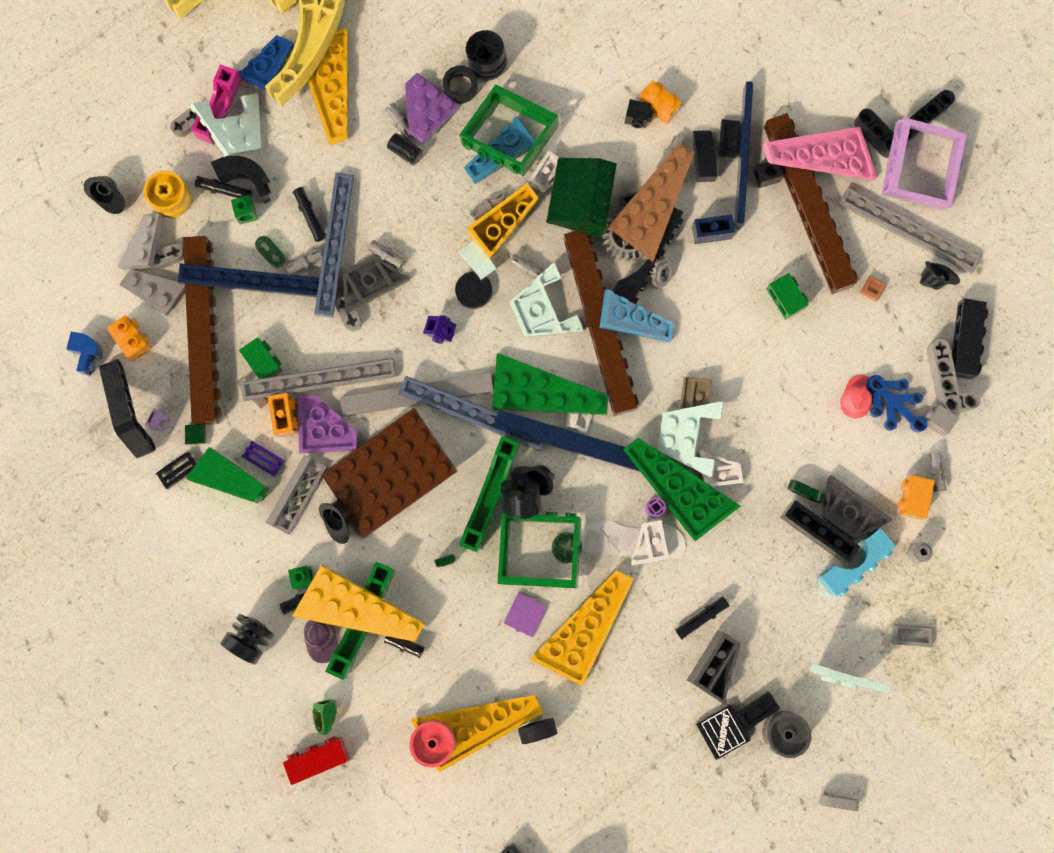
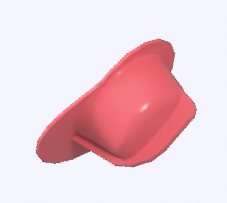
[840,375,876,418]

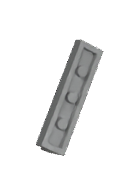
[266,455,327,535]

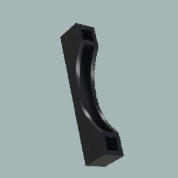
[613,207,684,305]

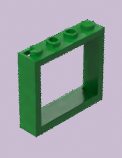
[459,84,559,176]
[497,512,582,589]

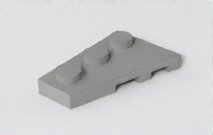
[118,213,164,270]

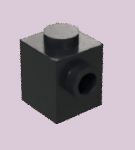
[624,99,653,128]

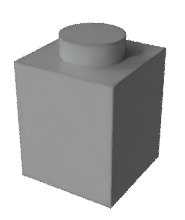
[925,405,959,436]

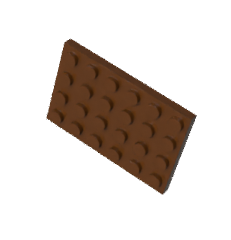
[322,408,458,538]

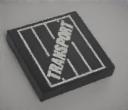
[696,704,751,760]

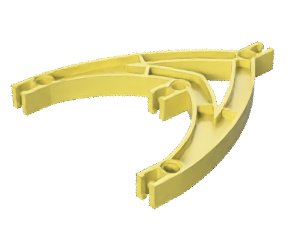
[164,0,346,107]

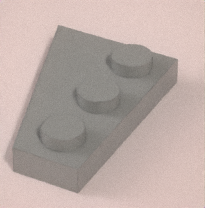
[119,269,185,316]

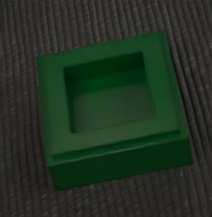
[185,424,206,445]
[434,554,456,568]

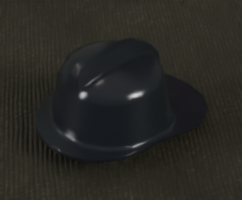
[83,176,125,214]
[920,261,960,290]
[510,465,555,496]
[319,499,351,544]

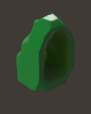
[312,699,337,735]

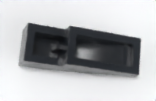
[693,130,718,182]

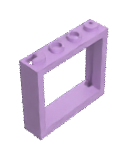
[881,118,967,210]

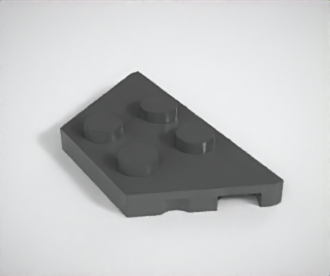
[343,255,410,314]
[822,475,893,540]

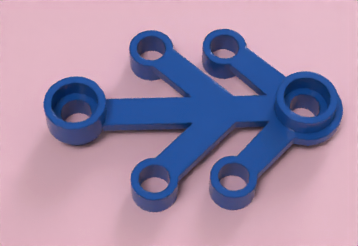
[866,375,928,433]

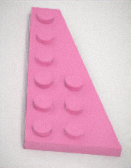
[763,126,878,181]

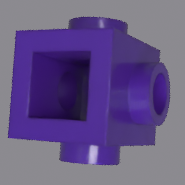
[423,315,457,344]

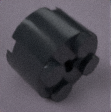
[501,474,541,519]

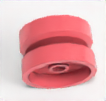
[409,719,456,768]

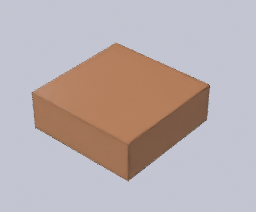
[860,276,886,302]

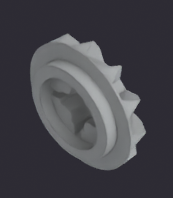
[651,258,672,288]

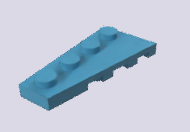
[464,116,535,184]

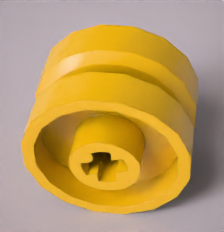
[143,170,192,218]

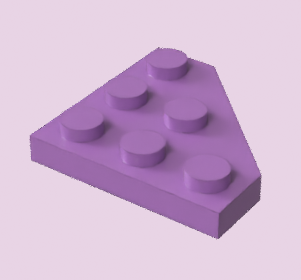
[405,73,459,144]
[297,395,358,454]

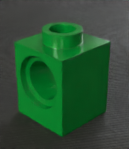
[231,195,258,224]
[288,565,314,590]

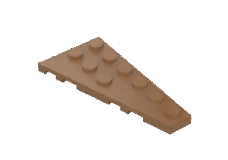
[609,142,694,262]

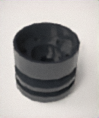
[465,30,507,81]
[220,614,274,665]

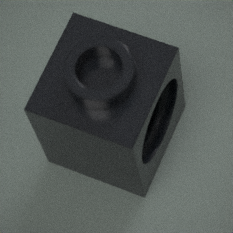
[753,162,784,188]

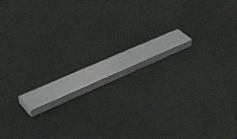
[838,187,982,274]
[240,358,396,401]
[340,373,494,417]

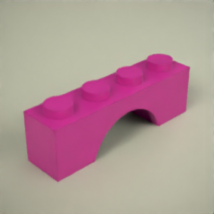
[191,64,242,145]

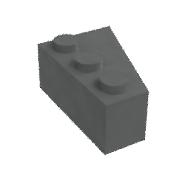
[687,630,741,705]

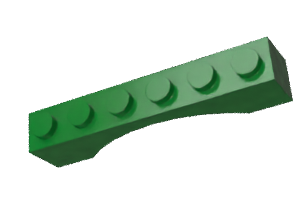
[459,436,520,553]
[325,562,396,680]

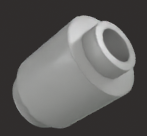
[907,542,933,563]

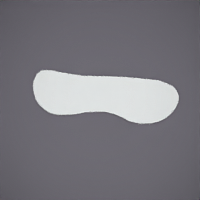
[580,520,686,559]

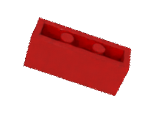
[283,736,350,785]

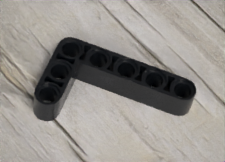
[854,90,955,158]
[99,359,156,459]

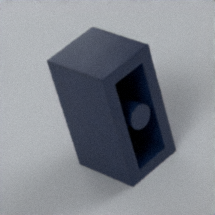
[692,214,735,244]

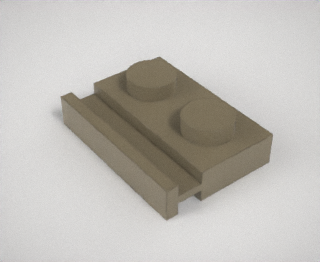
[680,377,712,409]

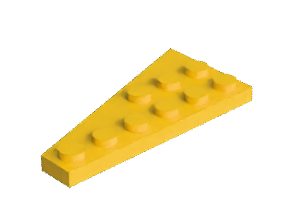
[308,27,348,146]
[292,564,425,642]
[530,570,634,686]
[411,695,544,773]

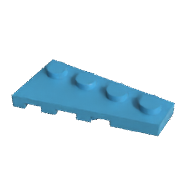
[600,289,674,342]

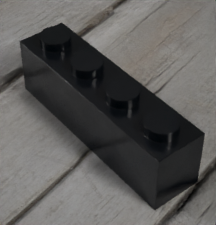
[952,298,988,379]
[780,500,861,563]

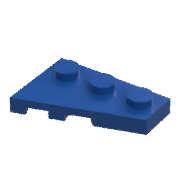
[238,35,294,91]

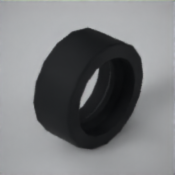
[443,65,478,103]
[518,718,558,744]

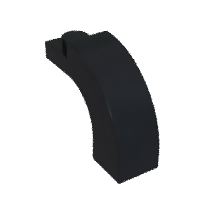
[211,156,271,204]

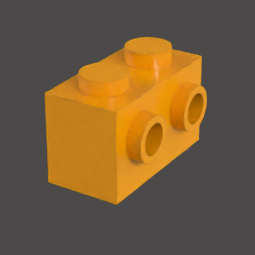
[639,80,682,124]
[107,315,152,362]
[268,393,299,437]
[897,475,935,520]

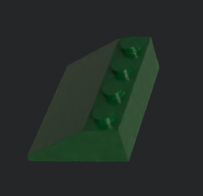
[546,158,617,238]

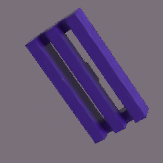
[241,440,285,477]

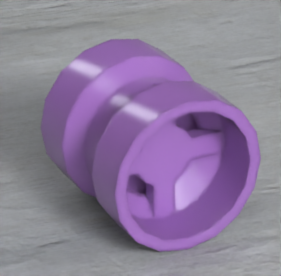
[645,498,666,518]

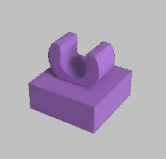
[145,409,170,431]

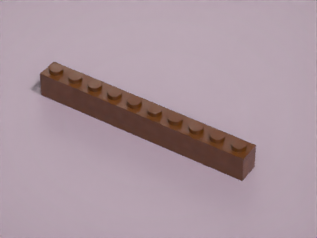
[763,113,858,295]
[563,231,639,417]
[183,235,222,425]

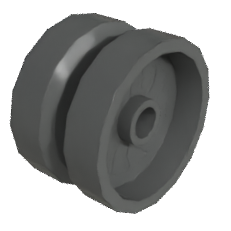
[762,711,812,758]

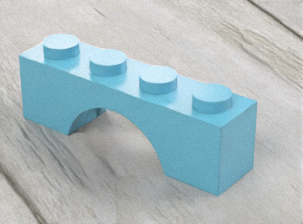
[817,528,896,597]

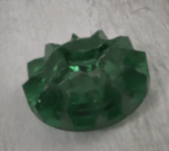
[551,532,582,563]

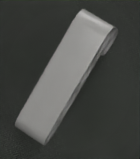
[927,339,981,414]

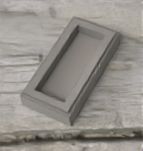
[891,624,933,647]

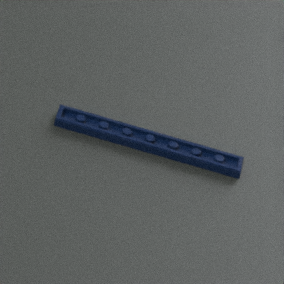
[734,81,753,229]
[177,263,319,298]
[493,410,640,472]

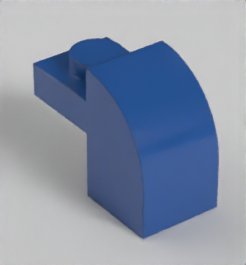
[66,331,103,376]

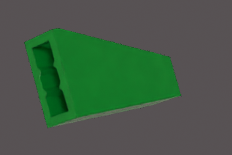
[186,447,269,504]

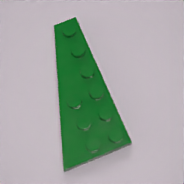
[492,353,608,415]
[623,438,741,541]

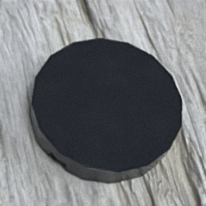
[455,271,492,309]

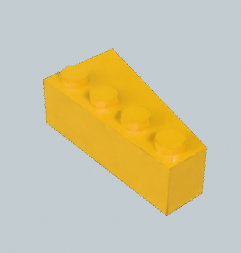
[467,183,538,260]

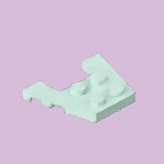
[190,93,261,157]
[509,263,584,337]
[658,402,724,477]
[810,663,891,694]

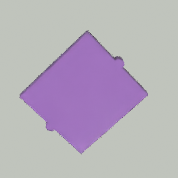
[504,592,547,637]

